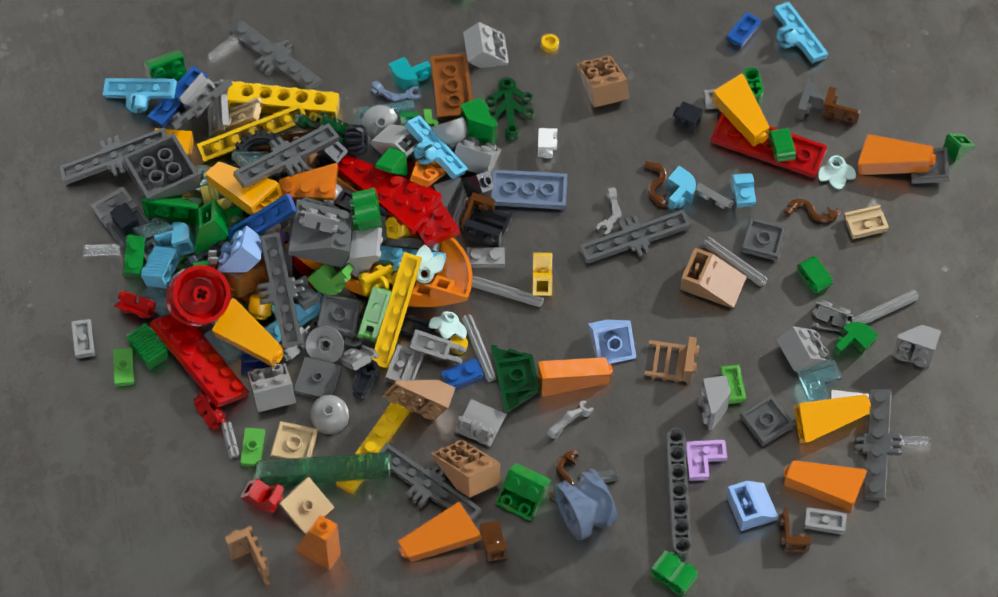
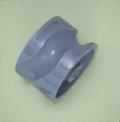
[553,468,618,540]

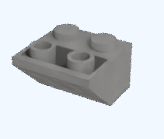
[463,22,509,68]
[370,124,419,159]
[454,137,501,174]
[340,227,383,277]
[892,325,941,368]
[777,326,832,373]
[247,363,296,412]
[698,375,731,431]

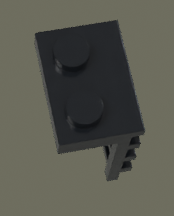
[464,206,515,247]

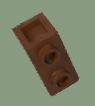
[822,86,860,123]
[459,192,496,232]
[779,507,811,552]
[480,520,508,562]

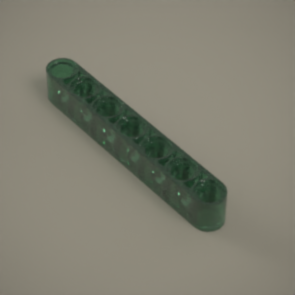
[254,452,391,486]

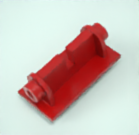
[114,291,157,319]
[193,390,226,431]

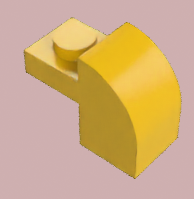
[533,253,552,296]

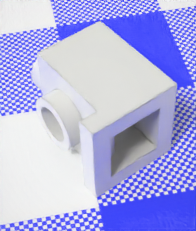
[538,128,557,158]

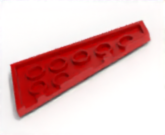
[337,154,442,235]

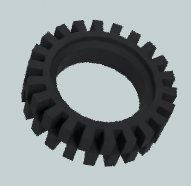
[232,130,288,183]

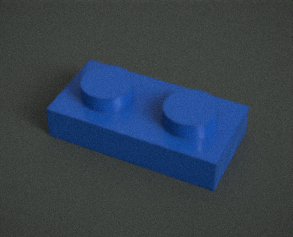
[726,12,762,48]
[440,358,484,389]

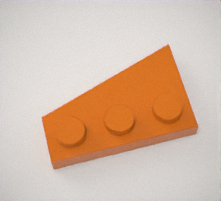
[409,157,447,187]
[278,163,338,201]

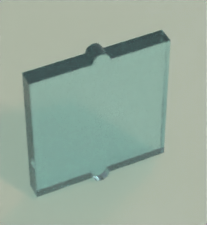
[133,220,174,238]

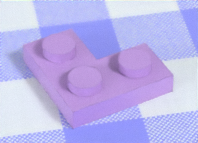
[685,440,727,481]

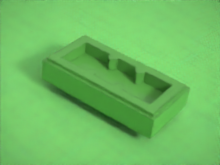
[113,348,135,387]
[720,365,746,404]
[240,428,265,468]

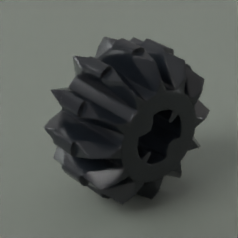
[344,124,369,156]

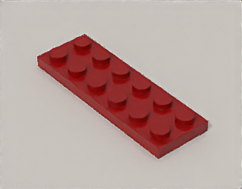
[710,113,828,179]
[393,161,461,247]
[150,314,249,408]

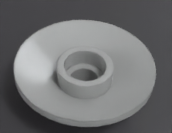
[362,105,399,140]
[306,326,344,363]

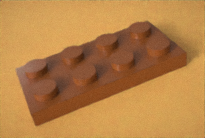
[430,53,473,121]

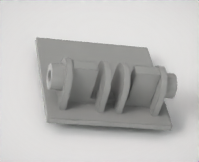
[454,399,507,447]

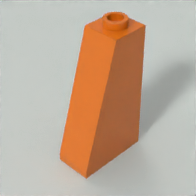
[858,134,936,175]
[537,357,613,397]
[782,460,867,512]
[398,502,483,562]
[296,515,341,570]

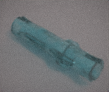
[358,99,415,118]

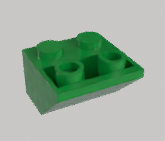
[144,50,187,81]
[460,97,498,145]
[194,199,228,254]
[495,463,552,521]

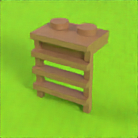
[644,337,700,384]
[225,526,270,586]

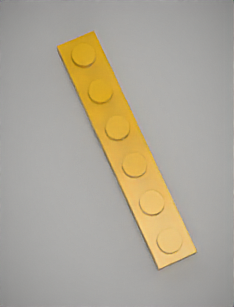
[371,252,422,369]
[336,403,410,494]

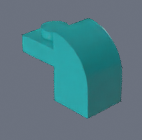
[388,57,431,90]

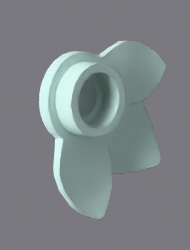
[818,155,856,190]
[416,245,445,283]
[429,311,467,339]

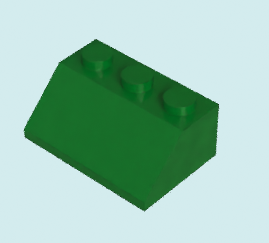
[142,195,204,226]

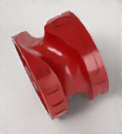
[166,265,231,327]

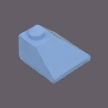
[588,320,636,364]

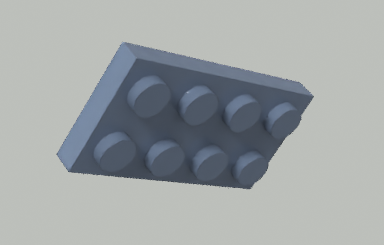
[491,170,567,210]

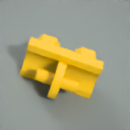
[359,264,393,296]

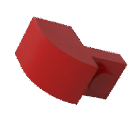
[240,479,284,513]

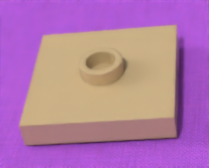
[270,421,319,467]
[279,477,334,534]

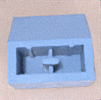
[218,226,262,272]
[726,481,778,531]

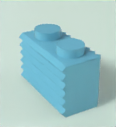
[141,246,180,289]

